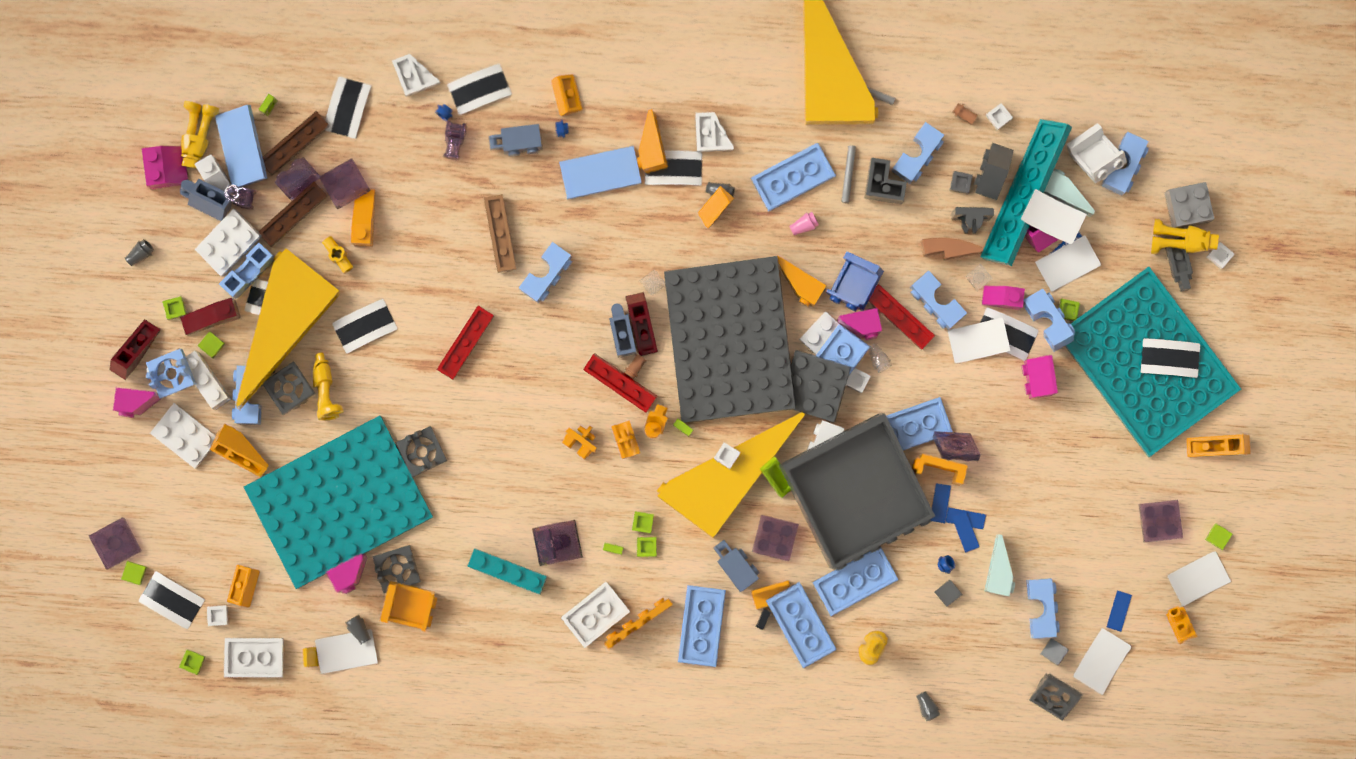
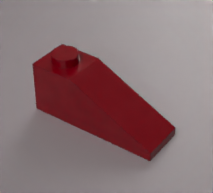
[625,292,658,356]
[180,298,241,335]
[109,319,160,380]

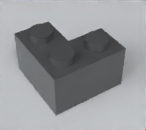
[974,143,1014,200]
[864,158,907,204]

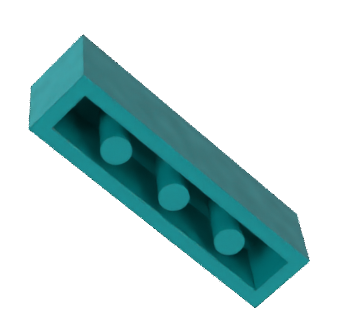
[467,548,548,595]

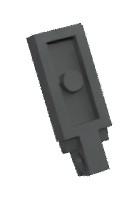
[1165,237,1193,292]

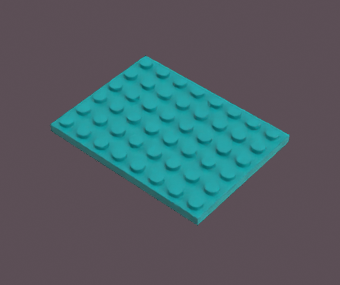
[1065,266,1241,458]
[244,415,433,589]

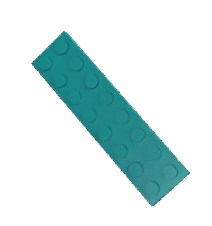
[980,119,1072,266]

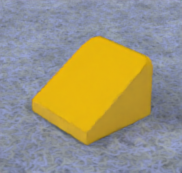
[303,647,319,667]

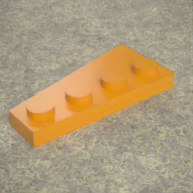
[604,598,673,650]

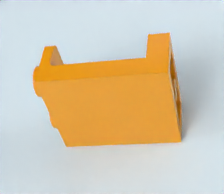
[912,454,968,486]
[380,581,438,632]

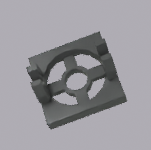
[951,207,994,234]
[263,361,316,415]
[396,426,447,477]
[372,545,421,593]
[1030,673,1083,721]

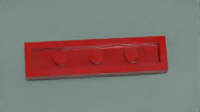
[868,284,935,350]
[436,305,494,380]
[583,353,657,413]

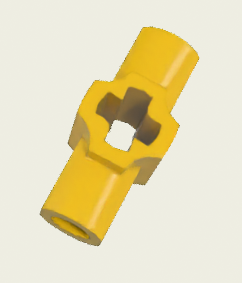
[322,236,353,274]

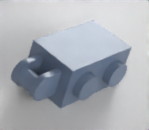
[489,124,542,156]
[180,179,233,221]
[609,303,637,358]
[713,540,759,593]

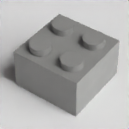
[1165,182,1214,228]

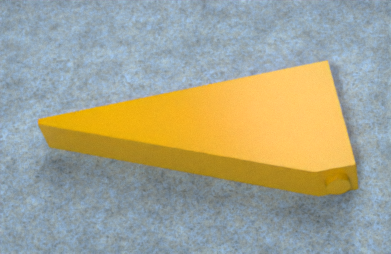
[803,0,878,124]
[236,248,340,410]
[657,412,805,538]

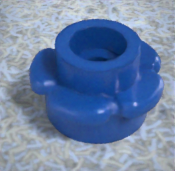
[435,104,453,121]
[555,120,569,138]
[938,555,955,574]

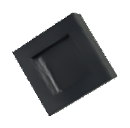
[755,609,771,630]

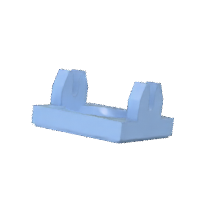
[146,348,196,399]

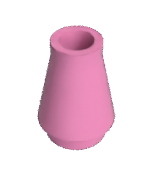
[790,212,819,236]

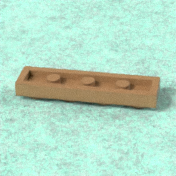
[484,194,517,273]

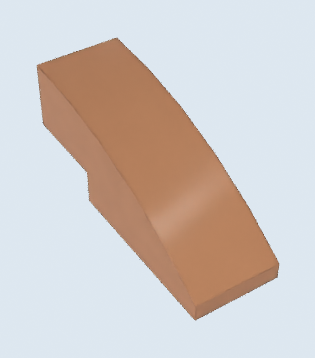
[921,238,983,260]

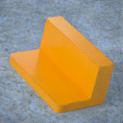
[751,580,790,609]

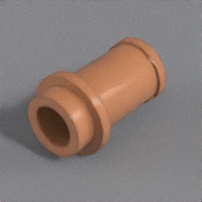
[952,103,978,125]
[624,354,646,379]

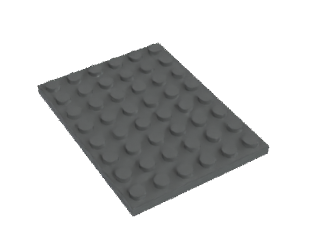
[664,256,796,423]

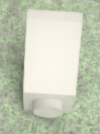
[195,154,234,193]

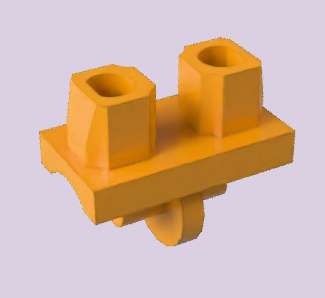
[644,404,668,438]
[611,420,640,459]
[562,425,597,459]
[1166,606,1197,644]

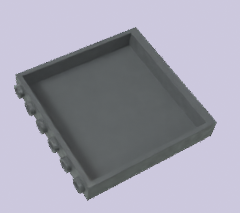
[779,413,935,571]

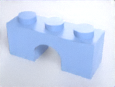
[892,122,944,184]
[1101,132,1149,196]
[519,242,572,303]
[219,243,274,300]
[910,270,967,330]
[1023,289,1075,352]
[232,365,262,425]
[1026,579,1059,638]

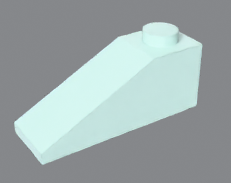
[1044,169,1095,217]
[984,534,1015,596]

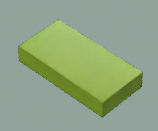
[760,457,791,498]

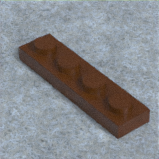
[263,111,329,175]
[258,181,327,247]

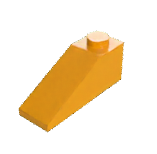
[637,109,668,173]
[351,189,375,247]
[778,256,826,307]
[209,423,269,477]
[1186,434,1251,457]

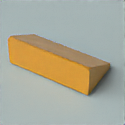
[551,74,583,116]
[698,186,735,228]
[227,564,260,608]

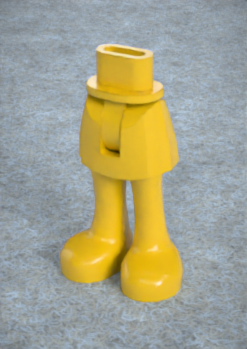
[181,101,219,169]
[1151,219,1219,255]
[313,352,344,421]
[859,631,888,665]

